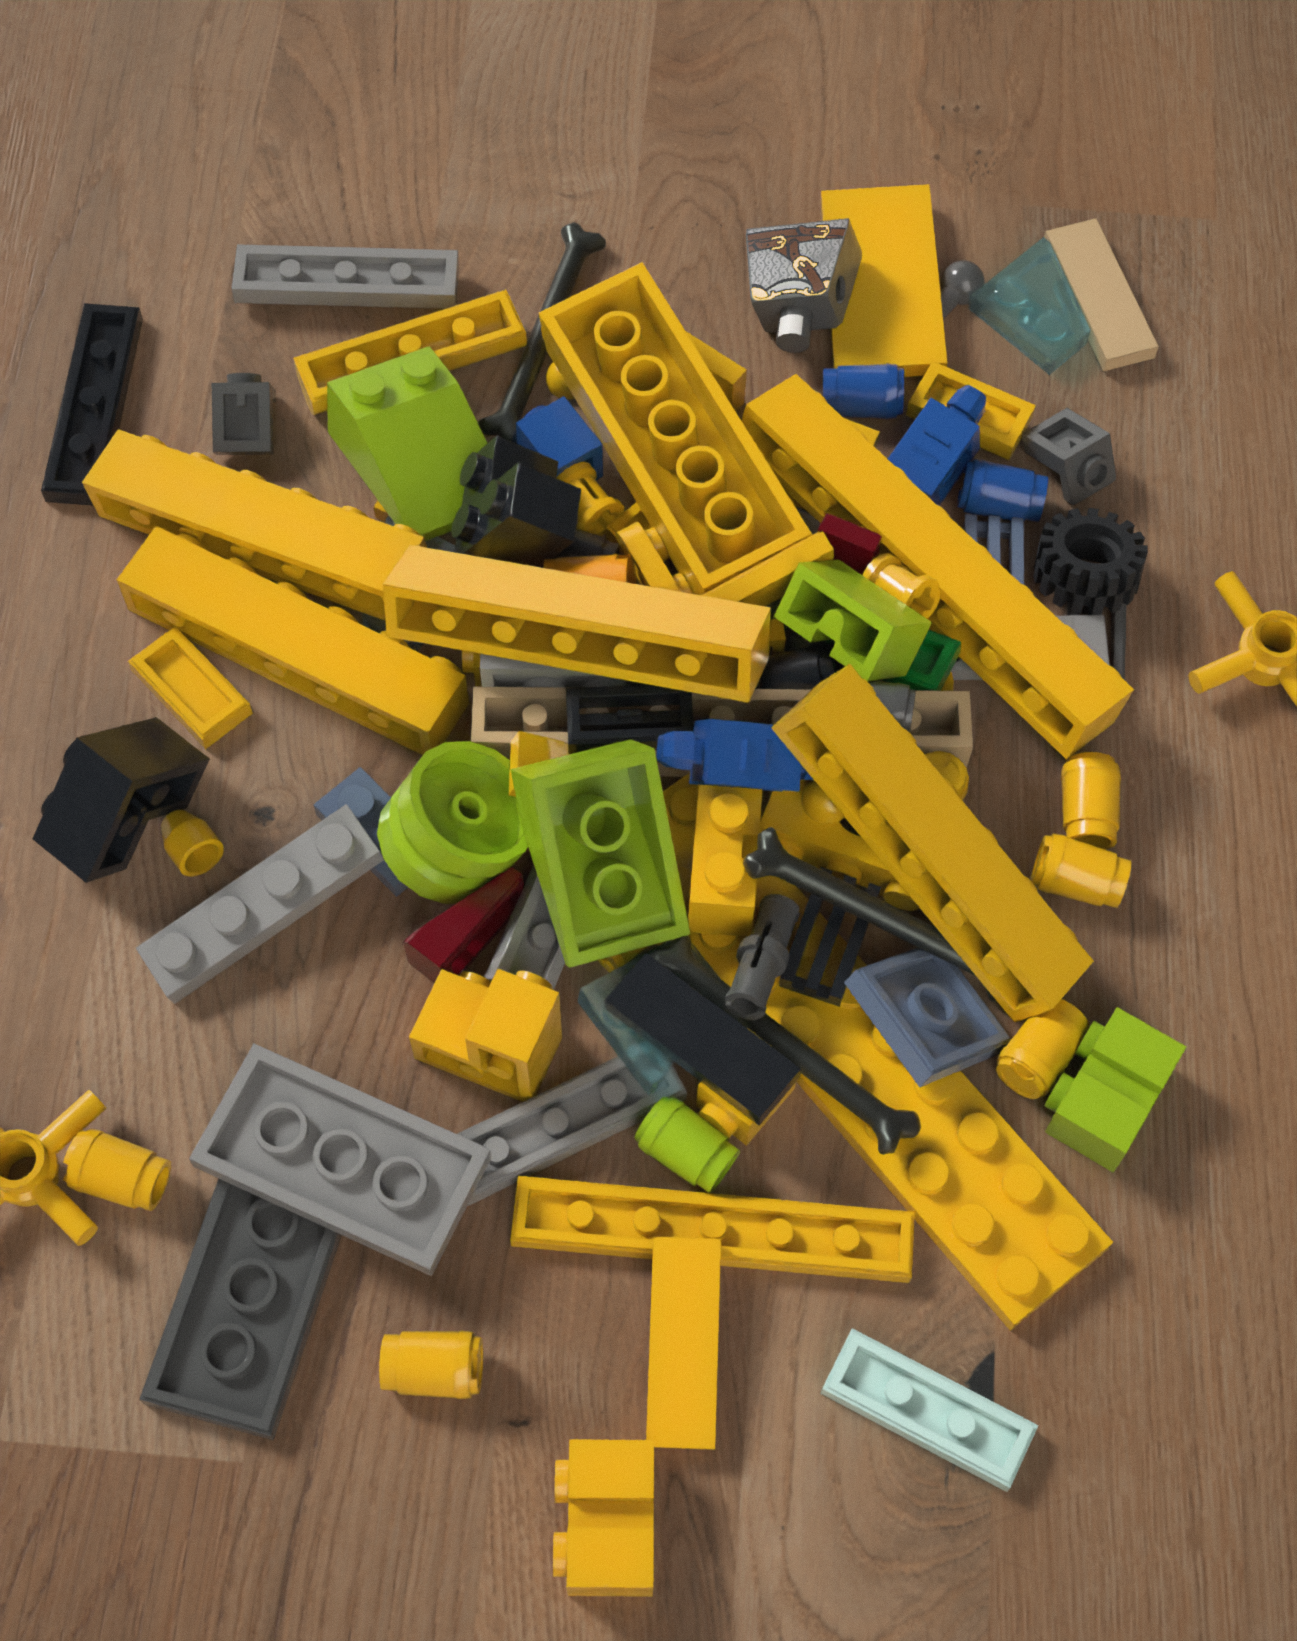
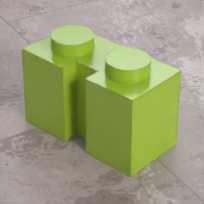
[774,560,932,682]
[1044,1007,1187,1173]

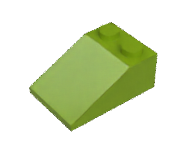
[327,346,488,541]
[510,739,691,968]

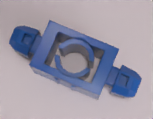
[888,385,986,506]
[656,719,814,792]

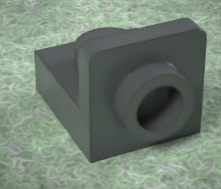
[211,373,276,455]
[1022,408,1116,505]

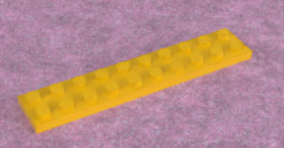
[663,772,1113,1331]

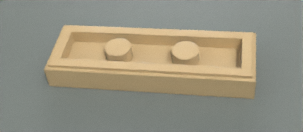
[1043,218,1159,371]

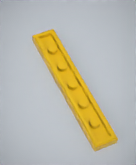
[510,1176,915,1283]

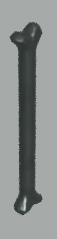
[479,222,606,444]
[743,827,996,1002]
[650,935,921,1155]

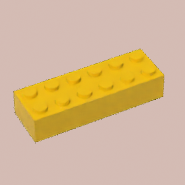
[539,262,812,595]

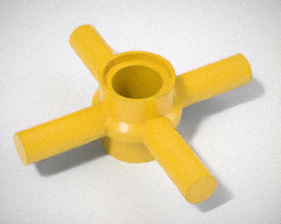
[1188,571,1297,707]
[0,1090,107,1246]

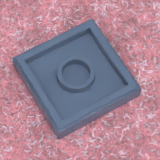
[844,948,1011,1087]

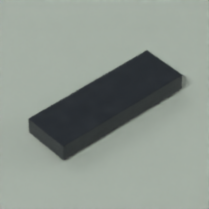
[604,953,801,1126]

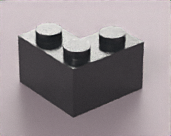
[452,436,581,567]
[32,717,210,883]

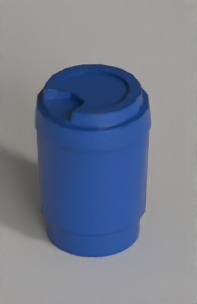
[823,363,904,419]
[957,459,1048,522]

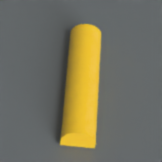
[293,289,527,415]

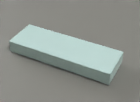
[820,1328,1039,1492]

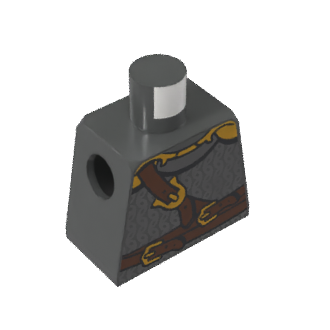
[746,218,862,353]

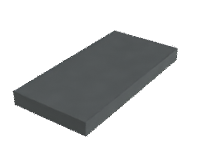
[139,1178,342,1441]

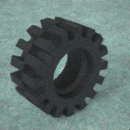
[1033,508,1148,615]

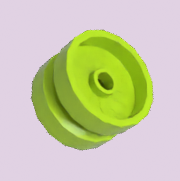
[377,741,528,904]

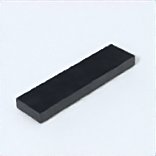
[41,303,143,506]

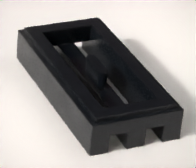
[566,685,694,754]
[779,867,881,1007]

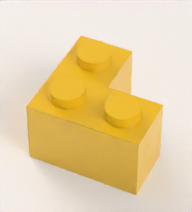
[409,969,562,1102]

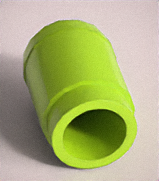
[634,1096,740,1193]

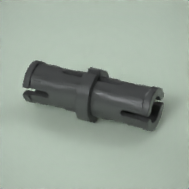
[725,894,800,1020]

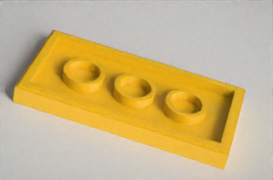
[821,184,948,377]

